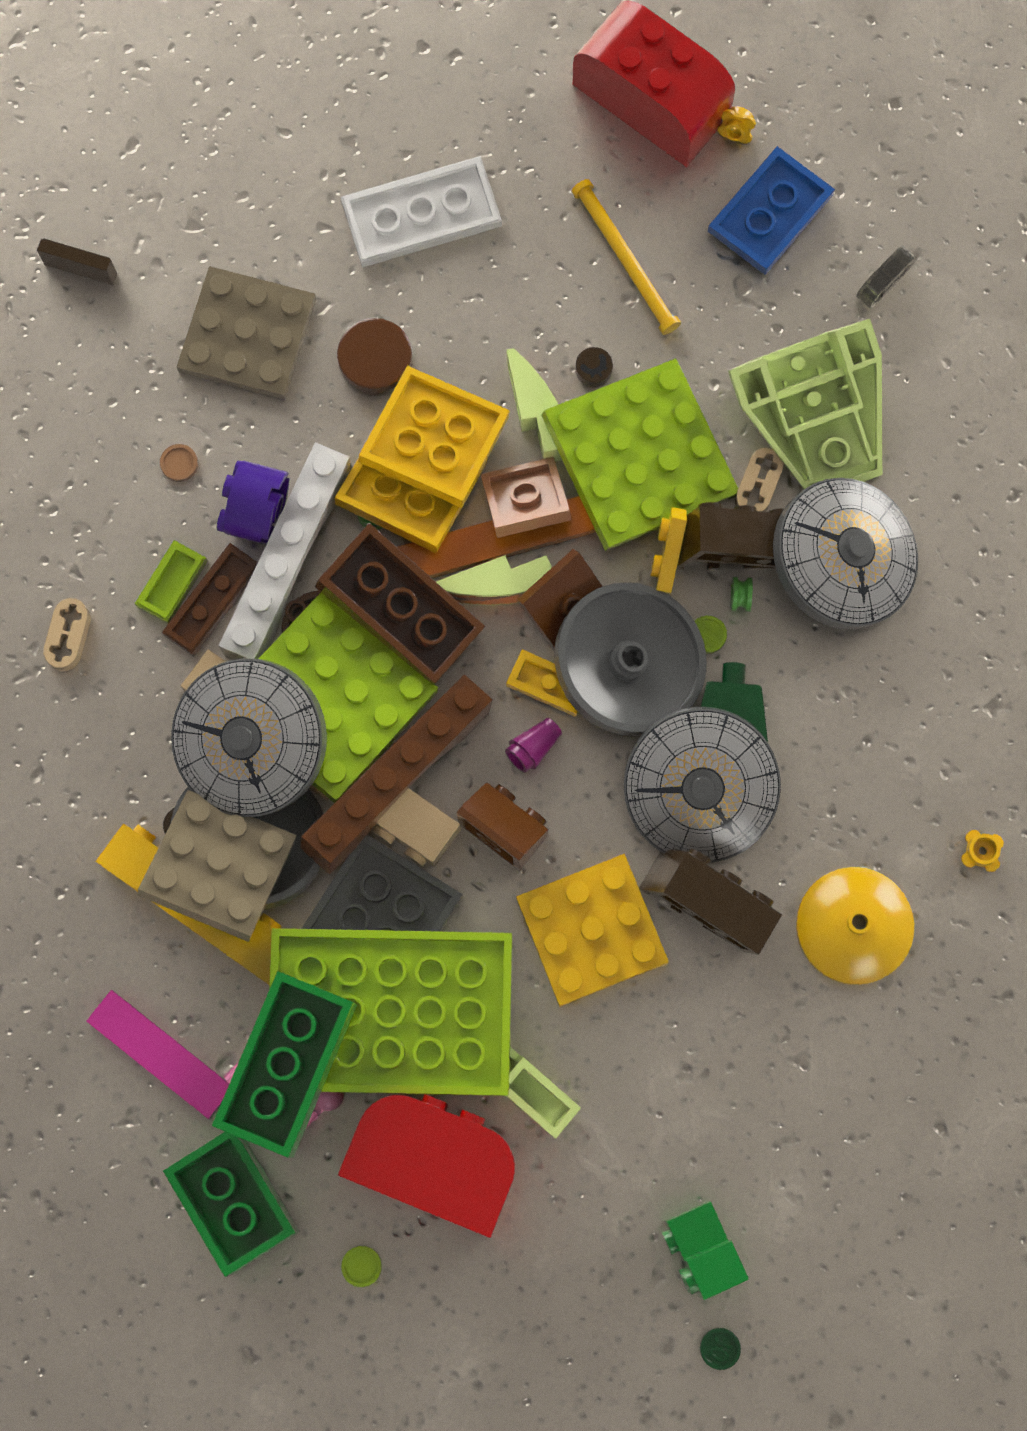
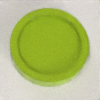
[695,615,727,654]
[341,1246,382,1287]

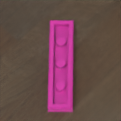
[86,990,229,1119]

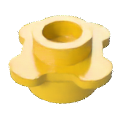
[718,106,756,144]
[961,830,1004,872]

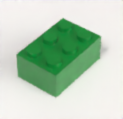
[163,1132,300,1277]

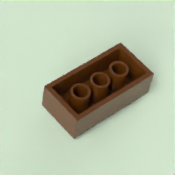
[315,523,485,685]

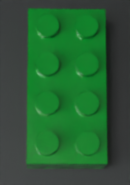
[212,971,357,1158]

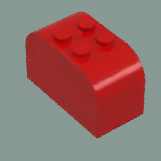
[572,0,735,168]
[337,1094,515,1238]

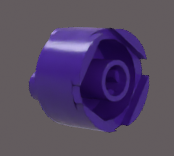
[216,460,290,545]

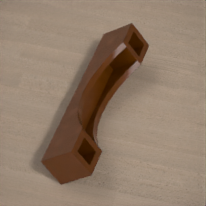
[301,674,493,875]

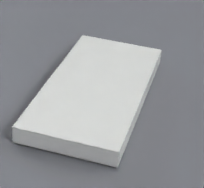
[341,156,502,268]

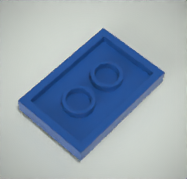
[707,146,835,275]

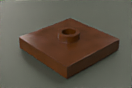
[517,549,603,652]

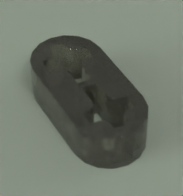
[856,245,917,309]

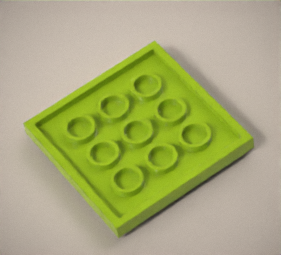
[541,358,739,551]
[259,593,438,803]

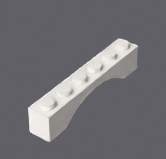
[219,442,352,660]

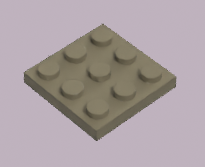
[177,266,316,400]
[138,790,297,942]

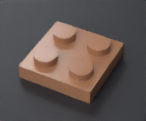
[481,457,571,538]

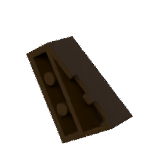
[676,502,784,571]
[639,848,782,955]

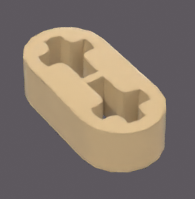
[735,447,784,512]
[43,598,91,672]

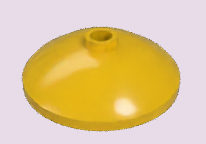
[796,867,914,985]

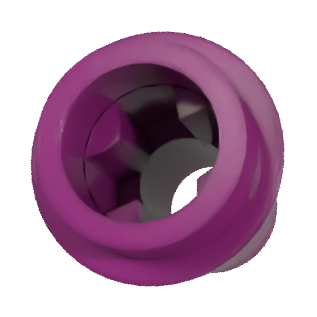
[505,718,562,773]

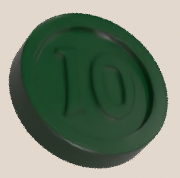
[700,1328,741,1370]

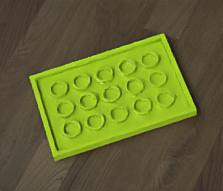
[269,928,512,1096]

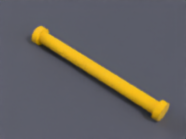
[571,179,681,335]

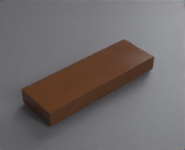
[162,543,258,657]

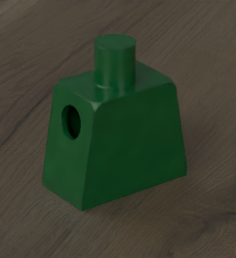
[700,662,768,742]

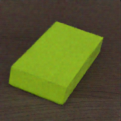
[135,540,208,624]

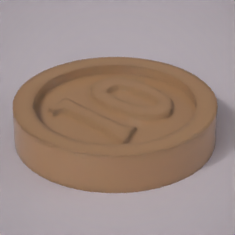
[160,444,198,482]

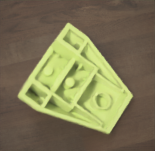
[728,319,883,490]

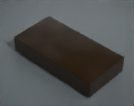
[37,238,117,285]

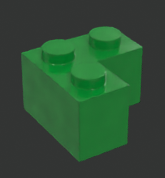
[662,1201,749,1300]

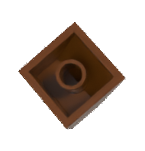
[456,782,549,872]

